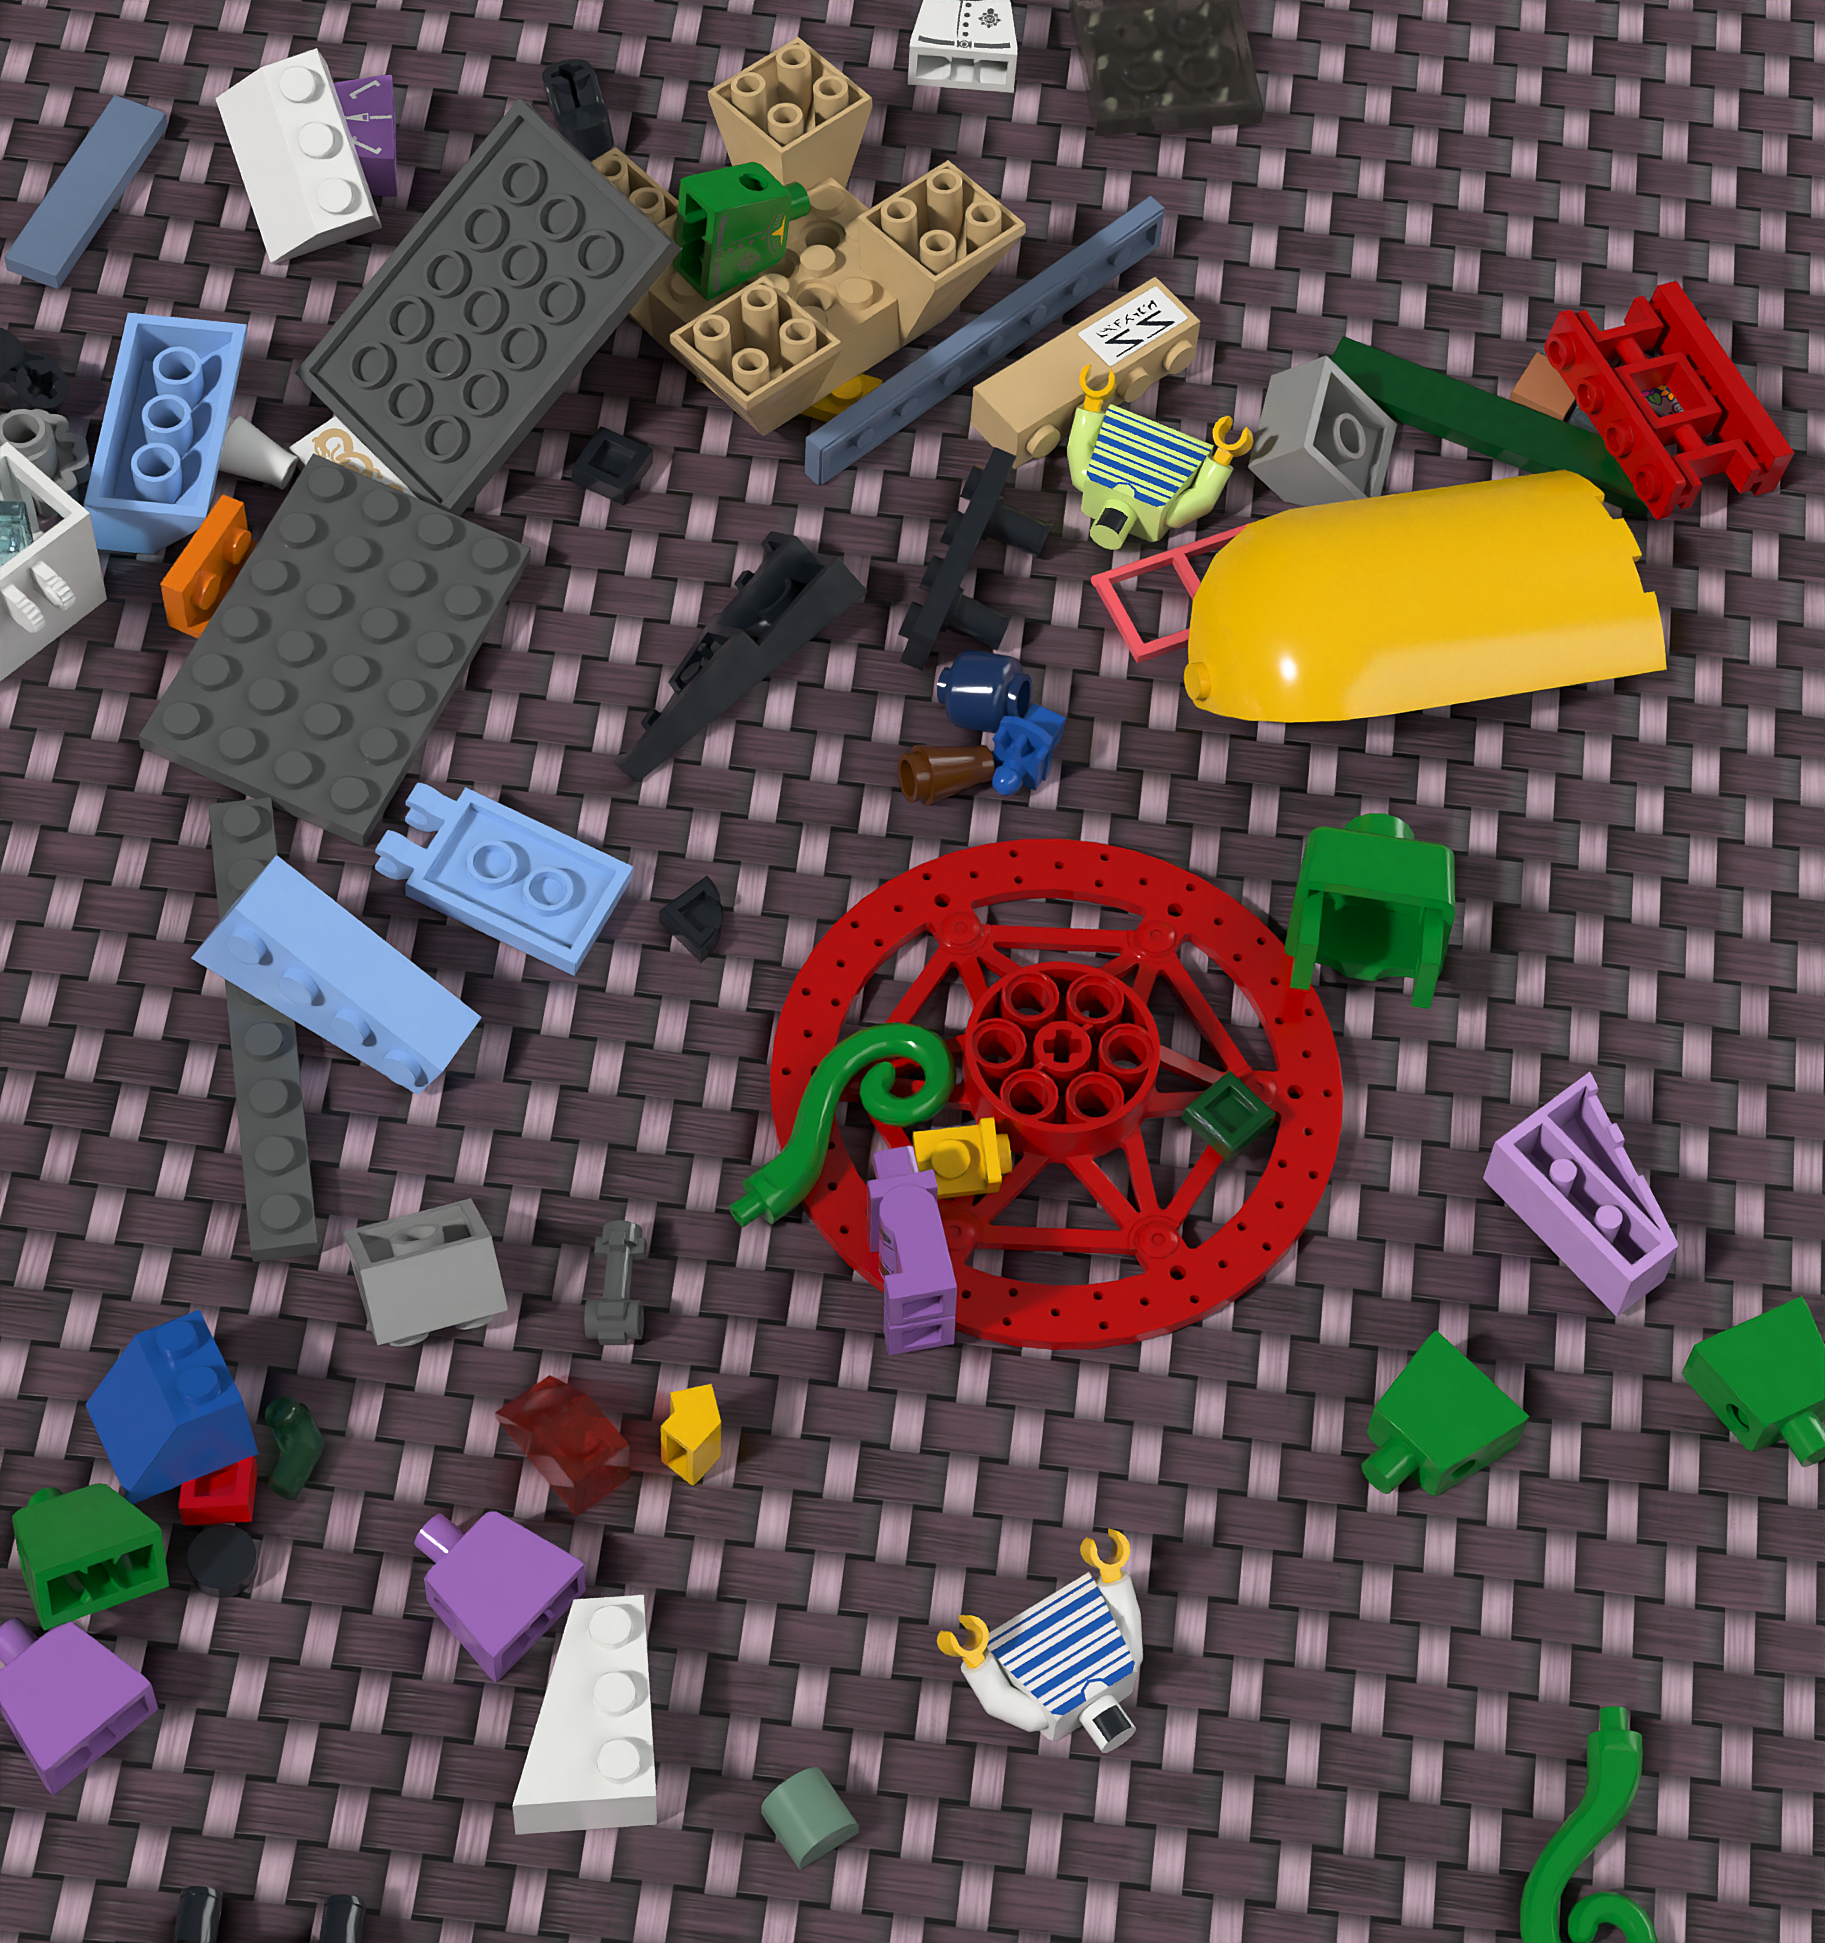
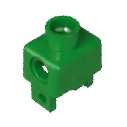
[1284,813,1455,1009]

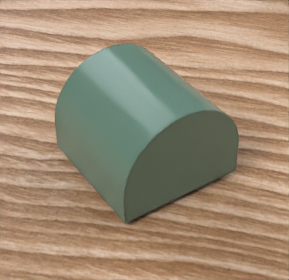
[761,1767,859,1870]

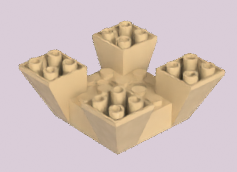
[591,37,1026,436]

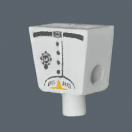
[908,0,1018,93]

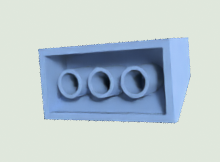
[84,313,248,554]

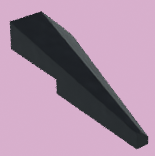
[614,531,868,782]

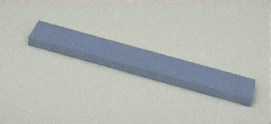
[805,196,1164,486]

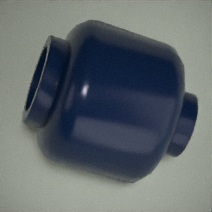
[937,650,1033,734]

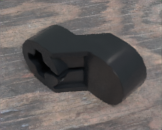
[542,59,614,159]
[0,328,69,414]

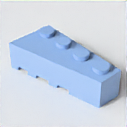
[191,855,482,1095]

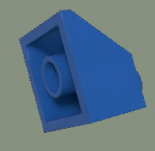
[85,1309,259,1504]

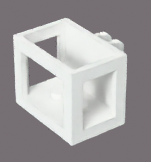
[0,442,107,681]

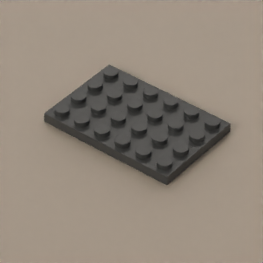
[295,98,682,517]
[139,453,531,847]

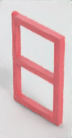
[1091,521,1256,663]

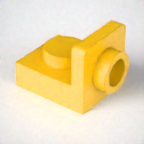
[912,1117,1012,1199]

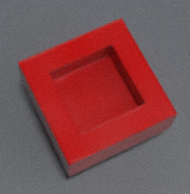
[178,1456,258,1526]

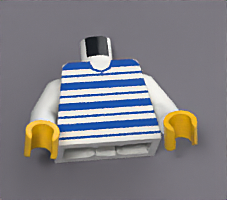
[937,1529,1143,1753]

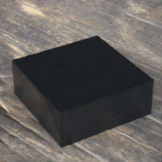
[571,426,653,505]

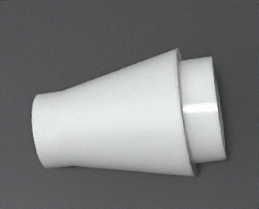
[219,416,298,489]

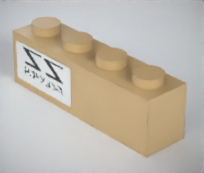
[970,277,1200,469]

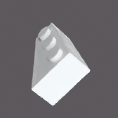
[512,1595,657,1835]

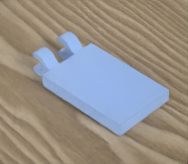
[375,783,633,976]

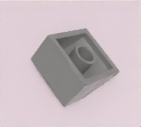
[1248,356,1397,507]
[343,1198,509,1347]

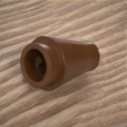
[898,745,995,806]

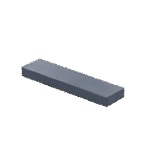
[4,95,168,289]

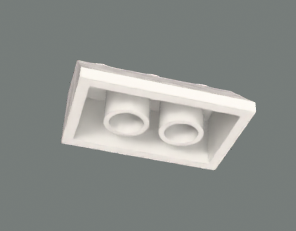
[215,48,382,265]

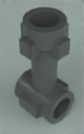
[584,1220,647,1345]

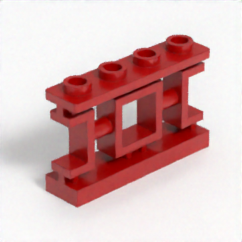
[1544,281,1794,520]

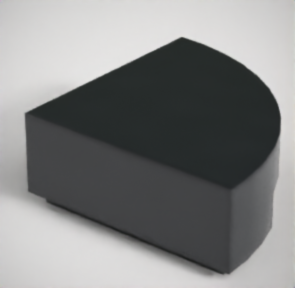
[659,876,723,963]

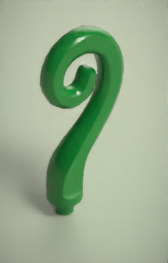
[729,1022,957,1227]
[1520,1706,1657,1943]

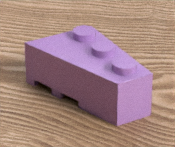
[1483,1072,1679,1317]

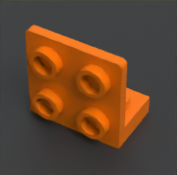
[160,494,258,639]

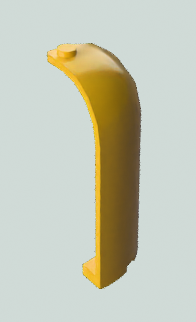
[1184,470,1667,723]

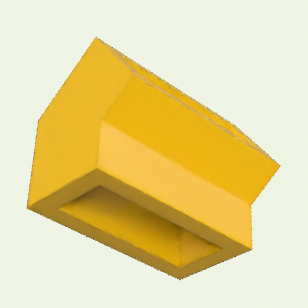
[661,1384,721,1486]

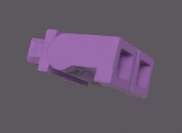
[867,1146,957,1355]

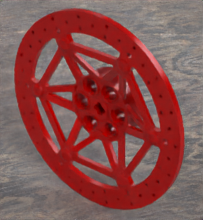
[770,839,1343,1350]

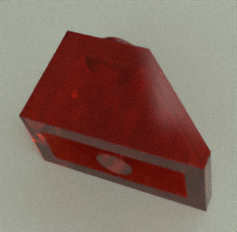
[495,1375,631,1516]

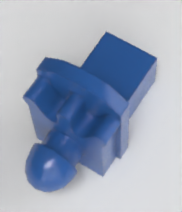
[992,703,1066,796]

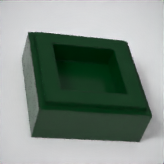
[1182,1070,1276,1162]

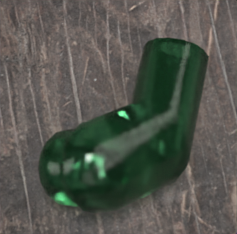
[265,1395,324,1500]

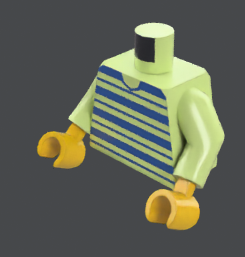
[1067,364,1253,550]

